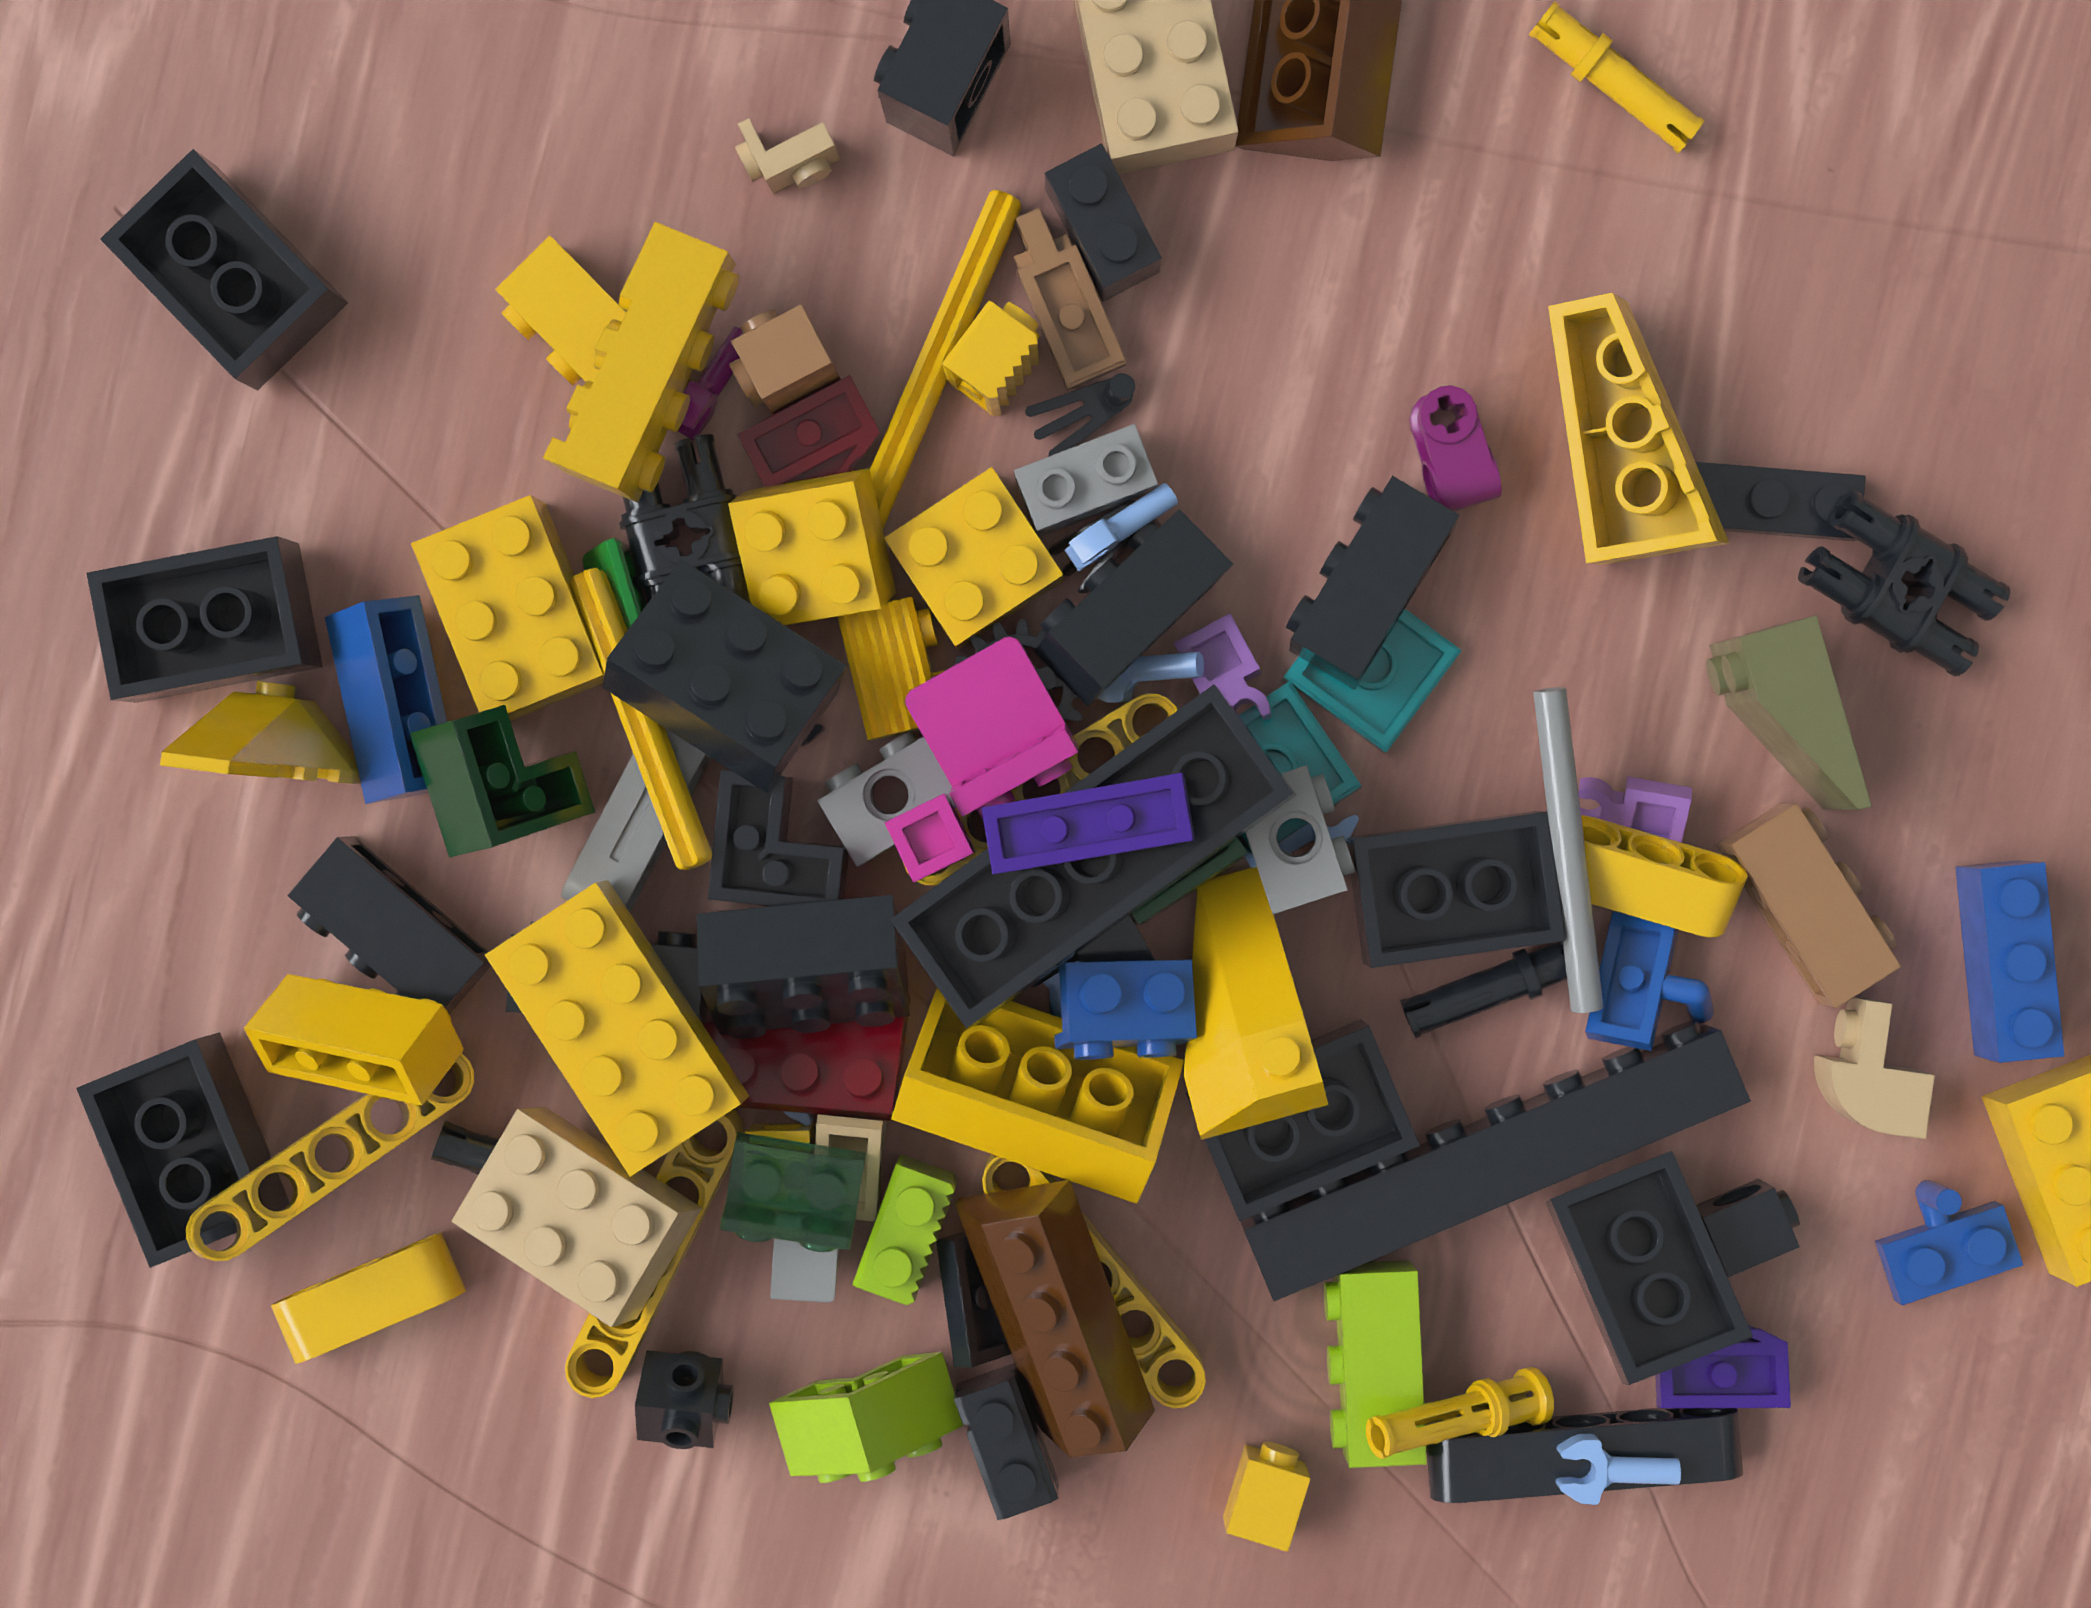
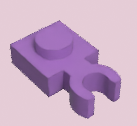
[1174,614,1272,721]
[1578,776,1692,843]

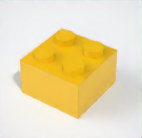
[884,467,1064,650]
[728,468,896,625]

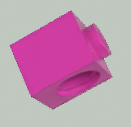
[884,793,976,883]

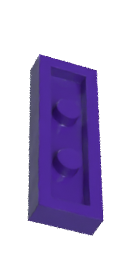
[981,773,1195,874]

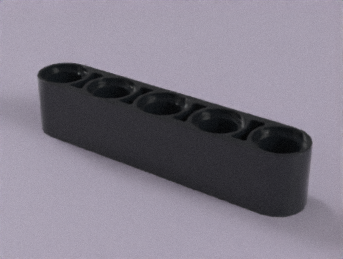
[1426,1408,1743,1503]

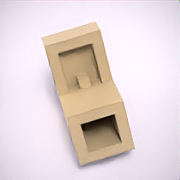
[1814,997,1935,1139]

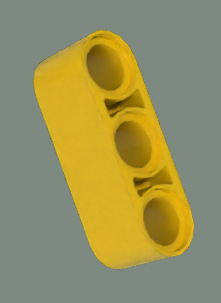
[1581,815,1748,937]
[271,1232,466,1364]

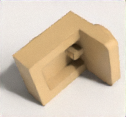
[735,118,840,194]

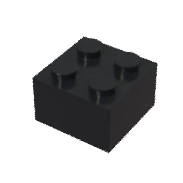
[874,0,1011,157]

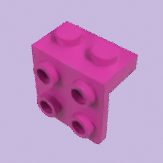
[905,636,1078,818]

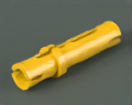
[1529,1,1705,154]

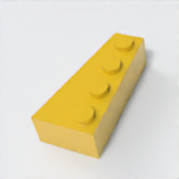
[543,222,739,503]
[1548,293,1730,565]

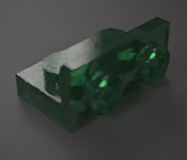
[720,1132,866,1252]

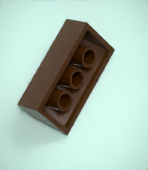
[1235,0,1402,161]
[954,1180,1155,1457]

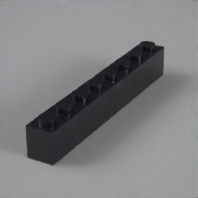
[1240,1020,1751,1301]

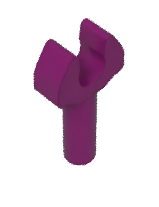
[678,327,743,441]

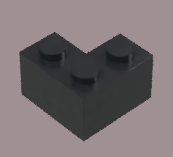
[707,770,849,906]

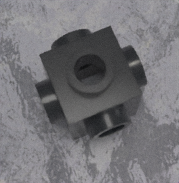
[635,1350,734,1449]

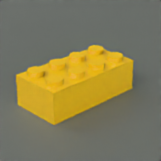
[485,880,749,1177]
[891,987,1184,1204]

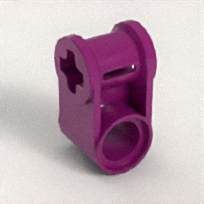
[1409,385,1502,511]

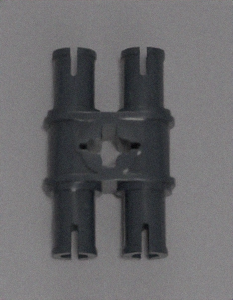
[619,434,751,604]
[1798,490,2010,677]

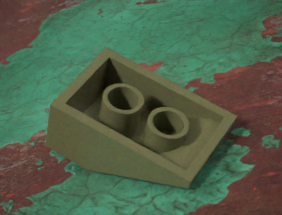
[1706,615,1872,810]

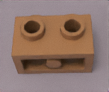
[729,304,841,415]

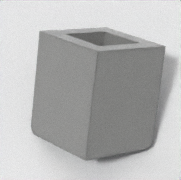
[770,1213,844,1303]

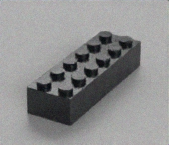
[890,684,1297,1028]

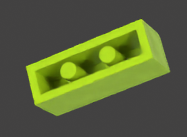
[1324,1260,1427,1468]

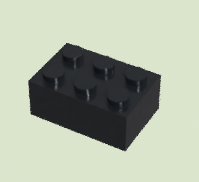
[100,149,348,391]
[86,536,323,703]
[603,559,847,793]
[1346,811,1565,968]
[697,895,910,1039]
[1186,1019,1420,1222]
[76,1032,290,1268]
[1546,1151,1753,1385]

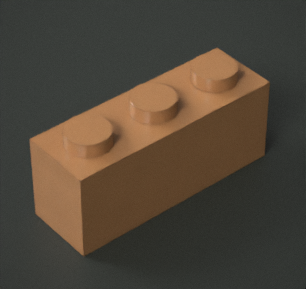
[1716,803,1901,1008]

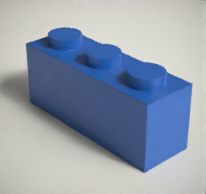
[325,595,447,804]
[1955,860,2064,1063]

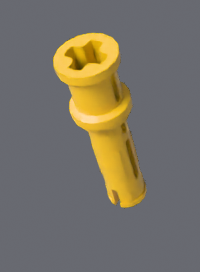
[1366,1367,1554,1459]

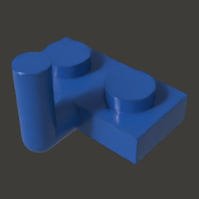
[1585,911,1714,1051]
[1875,1180,2023,1305]

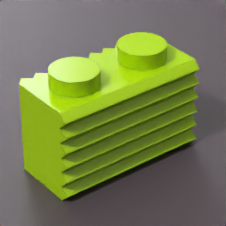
[852,1155,958,1306]

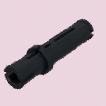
[1400,941,1567,1039]

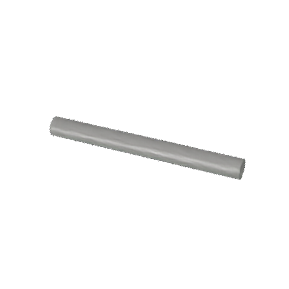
[1533,687,1604,1013]

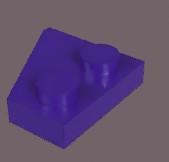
[1655,1325,1791,1408]

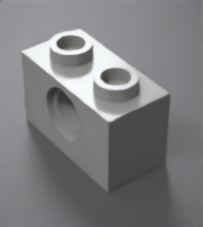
[1014,424,1158,537]
[817,730,956,867]
[1246,765,1356,914]

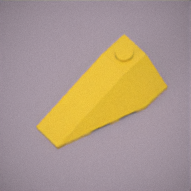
[160,681,361,784]
[1184,866,1328,1140]

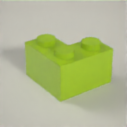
[769,1352,964,1483]

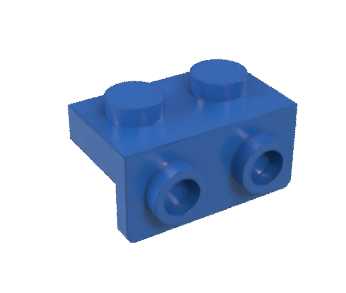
[1054,960,1197,1060]

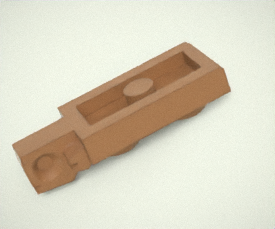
[1014,208,1126,391]

